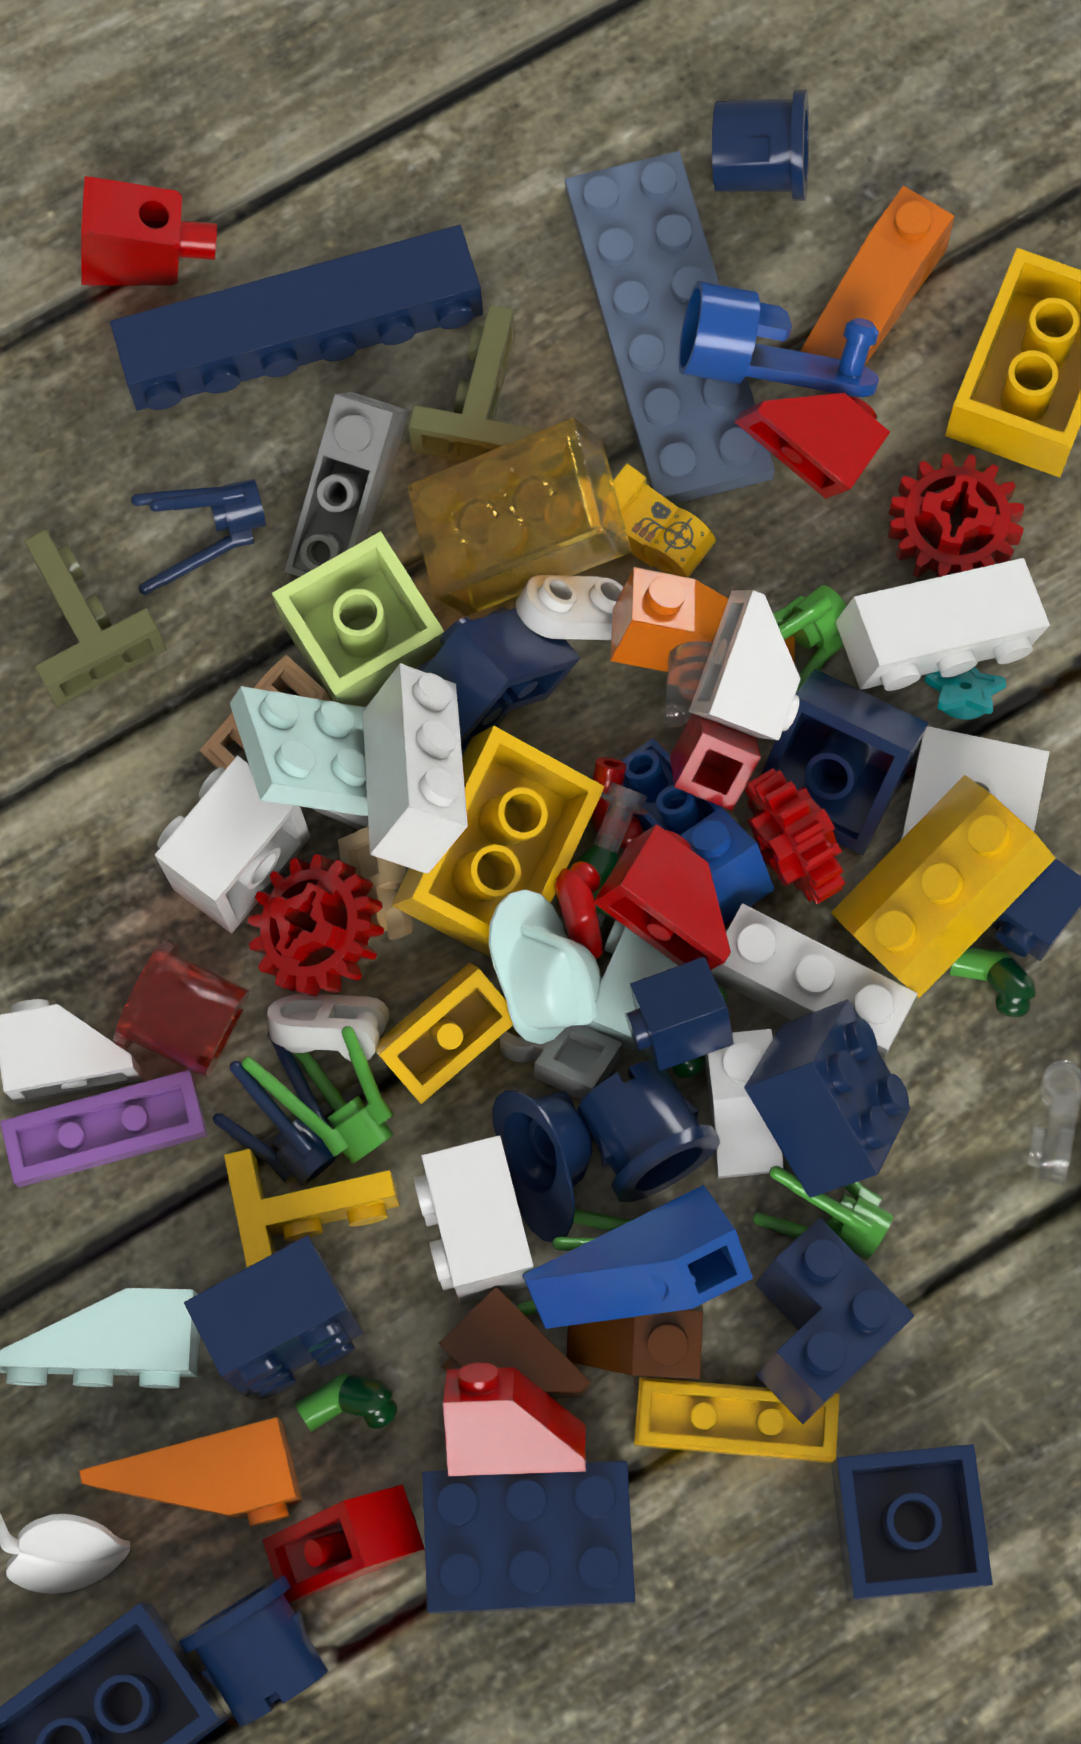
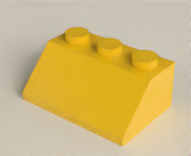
[831,775,1056,998]

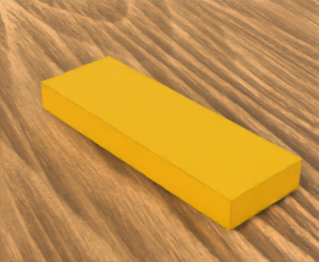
[634,1377,840,1463]

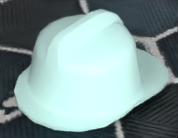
[489,890,600,1044]

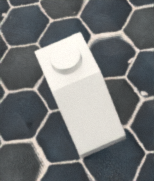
[689,590,800,740]
[0,999,143,1104]
[705,1029,783,1179]

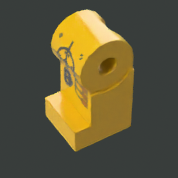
[593,463,716,578]

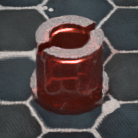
[113,939,249,1078]

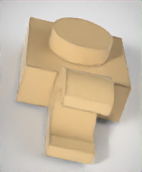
[338,826,413,940]

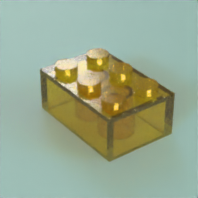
[407,417,632,617]

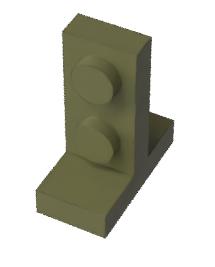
[408,304,536,475]
[24,529,167,707]

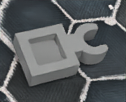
[500,1025,623,1100]

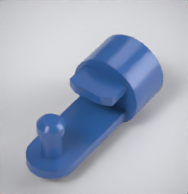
[678,281,879,397]

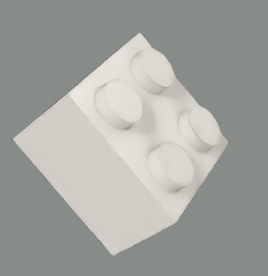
[155,755,311,934]
[413,1135,534,1304]

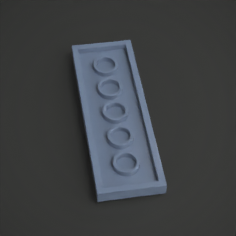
[565,151,775,504]

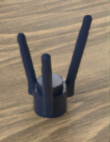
[131,479,266,595]
[213,1031,341,1186]

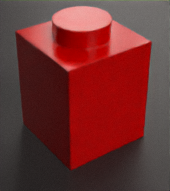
[670,713,761,811]

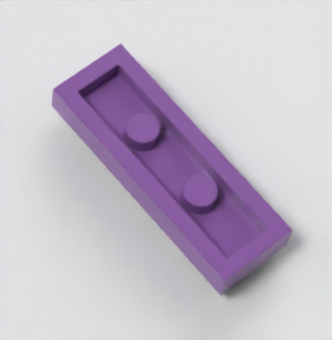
[0,1070,208,1187]

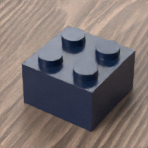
[744,999,911,1198]
[831,1444,993,1601]

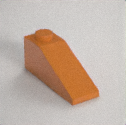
[800,185,955,366]
[610,567,795,678]
[79,1417,303,1527]

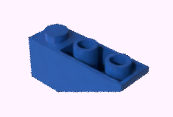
[620,738,775,925]
[522,1185,753,1329]

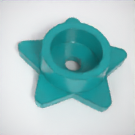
[924,667,1006,719]

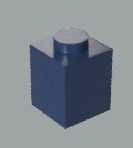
[991,859,1081,962]
[625,957,734,1071]

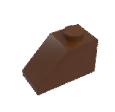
[439,1287,592,1398]
[566,1304,703,1379]

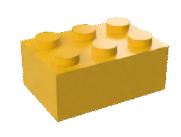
[945,248,1081,478]
[391,726,605,958]

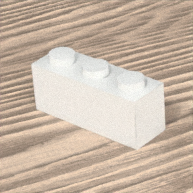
[835,558,1050,691]
[363,663,468,874]
[711,903,918,1060]

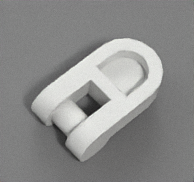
[267,994,390,1061]

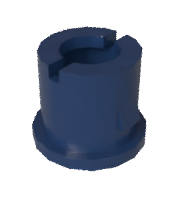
[712,90,809,201]
[577,1059,720,1202]
[178,1574,328,1727]

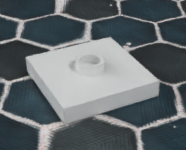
[901,726,1049,840]

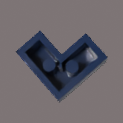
[417,607,581,756]
[755,1218,915,1424]

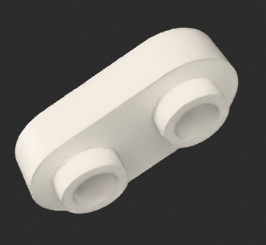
[516,575,623,640]

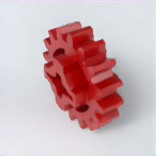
[888,453,1024,578]
[744,768,845,905]
[248,854,384,997]

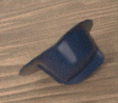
[492,1090,592,1242]

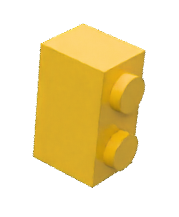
[375,962,513,1104]

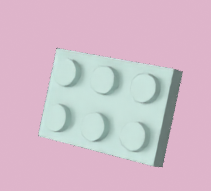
[230,686,368,816]

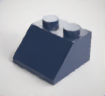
[761,669,929,855]

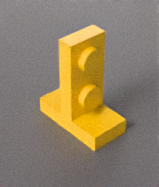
[224,1149,400,1268]

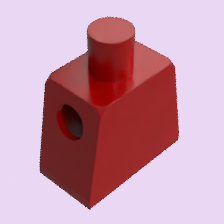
[81,176,217,286]

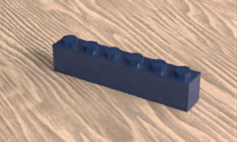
[110,224,483,411]

